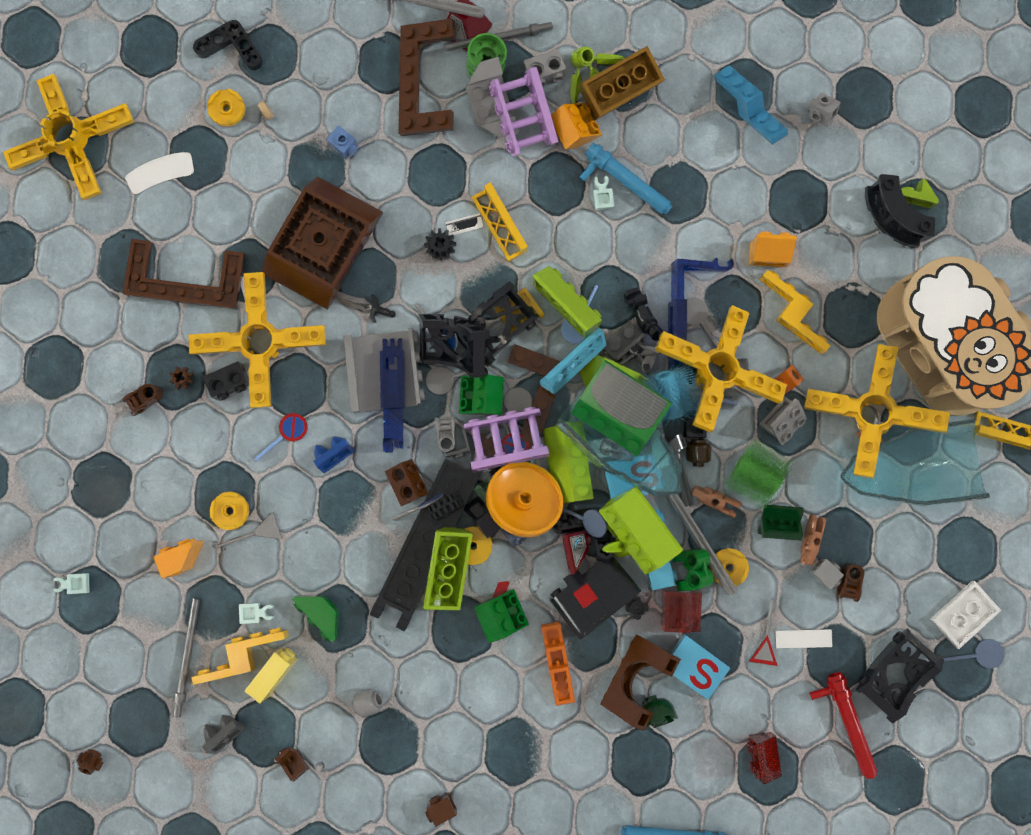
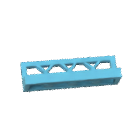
[539,328,607,395]

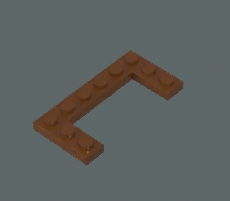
[398,18,455,136]
[123,239,245,310]
[473,344,561,463]

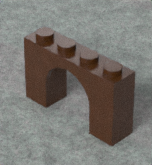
[600,634,681,731]

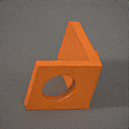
[774,364,804,395]

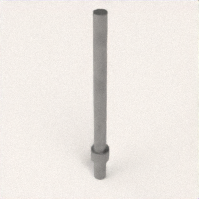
[444,22,553,52]
[173,598,200,717]

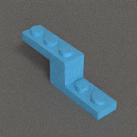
[714,65,788,145]

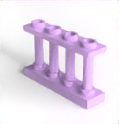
[489,67,559,157]
[464,407,550,472]

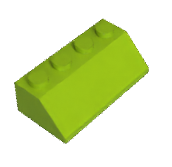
[532,266,602,339]
[543,422,594,503]
[599,486,683,574]
[423,527,473,610]

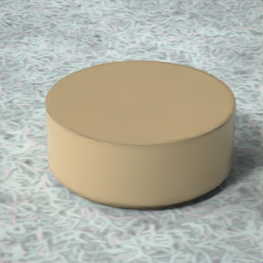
[258,100,275,120]

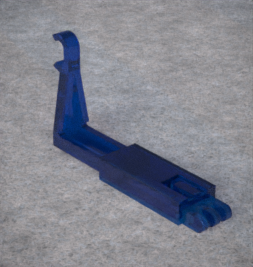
[668,257,734,371]
[380,338,406,453]

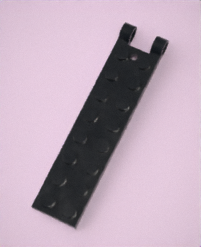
[370,459,480,632]

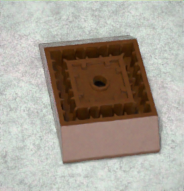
[262,177,383,310]

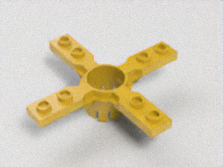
[3,74,134,200]
[188,272,326,408]
[655,305,787,433]
[804,344,950,479]

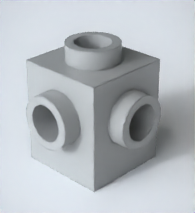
[808,93,841,127]

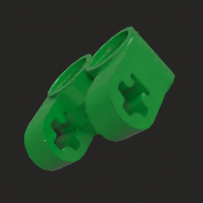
[673,548,714,591]

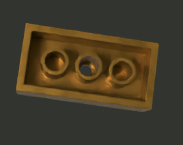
[578,46,665,120]

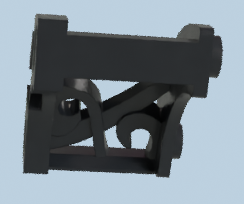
[865,174,935,248]
[455,281,539,367]
[419,314,489,378]
[856,628,944,724]

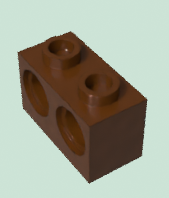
[385,459,428,506]

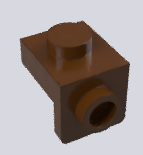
[274,747,309,782]

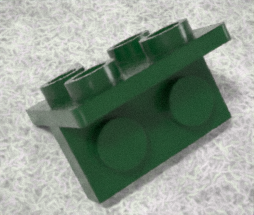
[757,504,804,541]

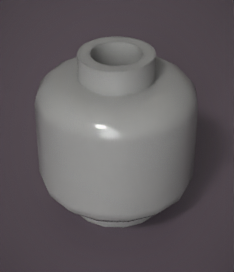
[352,689,383,718]

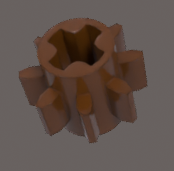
[169,366,195,390]
[76,749,103,775]

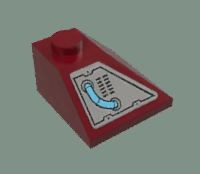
[447,0,492,52]
[562,530,592,575]

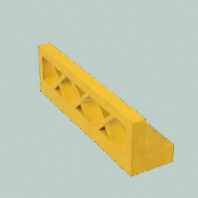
[471,182,528,262]
[971,411,1031,450]

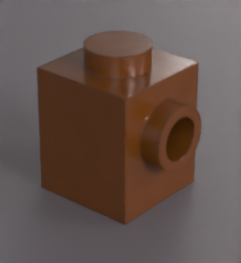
[425,792,458,827]

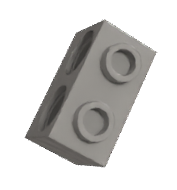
[523,48,566,87]

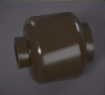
[686,439,712,467]

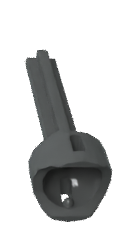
[665,433,694,507]

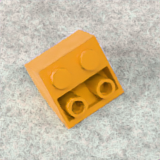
[551,103,602,150]
[749,231,797,267]
[153,538,203,579]

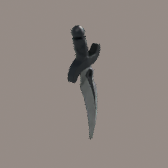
[336,291,396,323]

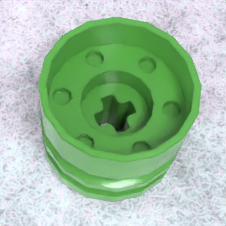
[466,33,507,77]

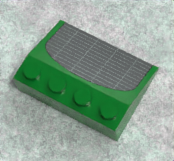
[571,360,672,457]

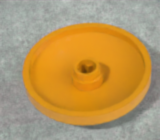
[486,462,563,537]

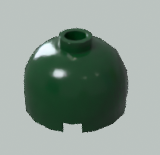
[642,695,678,731]

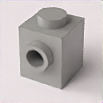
[809,558,844,589]

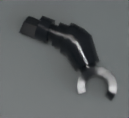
[624,287,663,341]

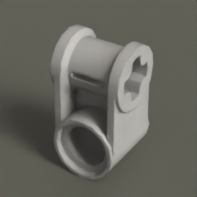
[435,416,456,453]

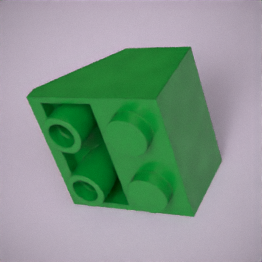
[459,374,504,416]
[474,589,529,643]

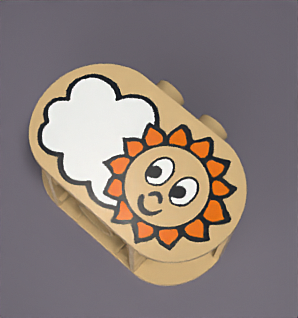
[877,256,1031,416]

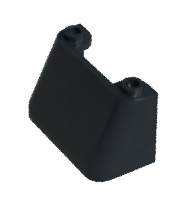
[549,552,641,640]

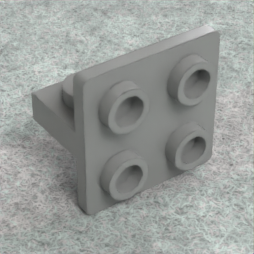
[760,396,807,445]

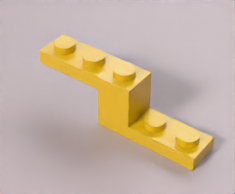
[759,270,831,354]
[191,627,289,685]

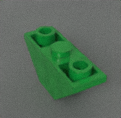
[292,595,339,642]

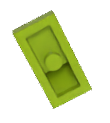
[901,178,939,209]

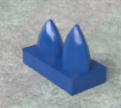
[313,436,355,474]

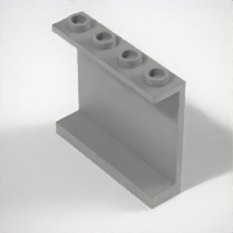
[343,328,425,413]

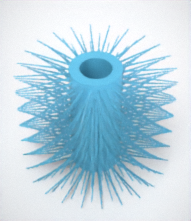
[640,364,701,427]

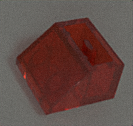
[661,590,702,633]
[746,732,782,784]

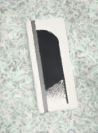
[445,213,484,235]

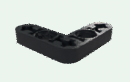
[193,20,262,70]
[552,507,615,562]

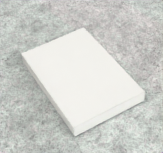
[930,581,1002,649]

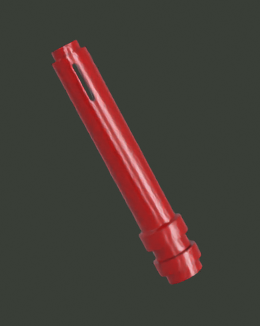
[809,672,878,779]

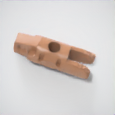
[691,485,742,518]
[800,514,826,566]

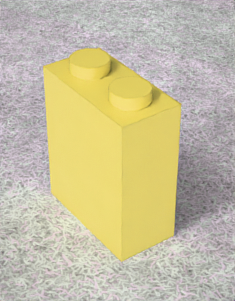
[244,648,298,703]

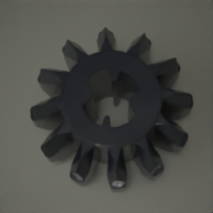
[424,228,457,261]

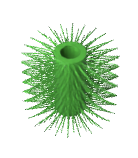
[725,439,793,510]

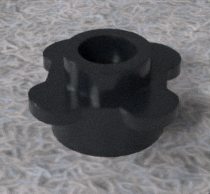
[625,596,649,620]

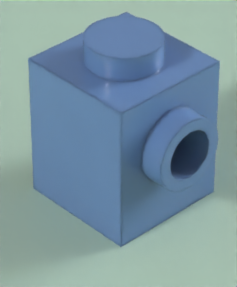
[327,125,358,159]

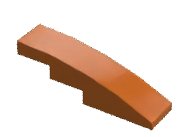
[541,621,575,706]

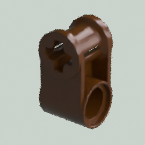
[122,384,163,416]
[837,563,864,602]

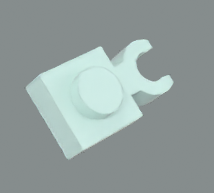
[593,176,614,211]
[53,573,90,594]
[239,603,274,624]

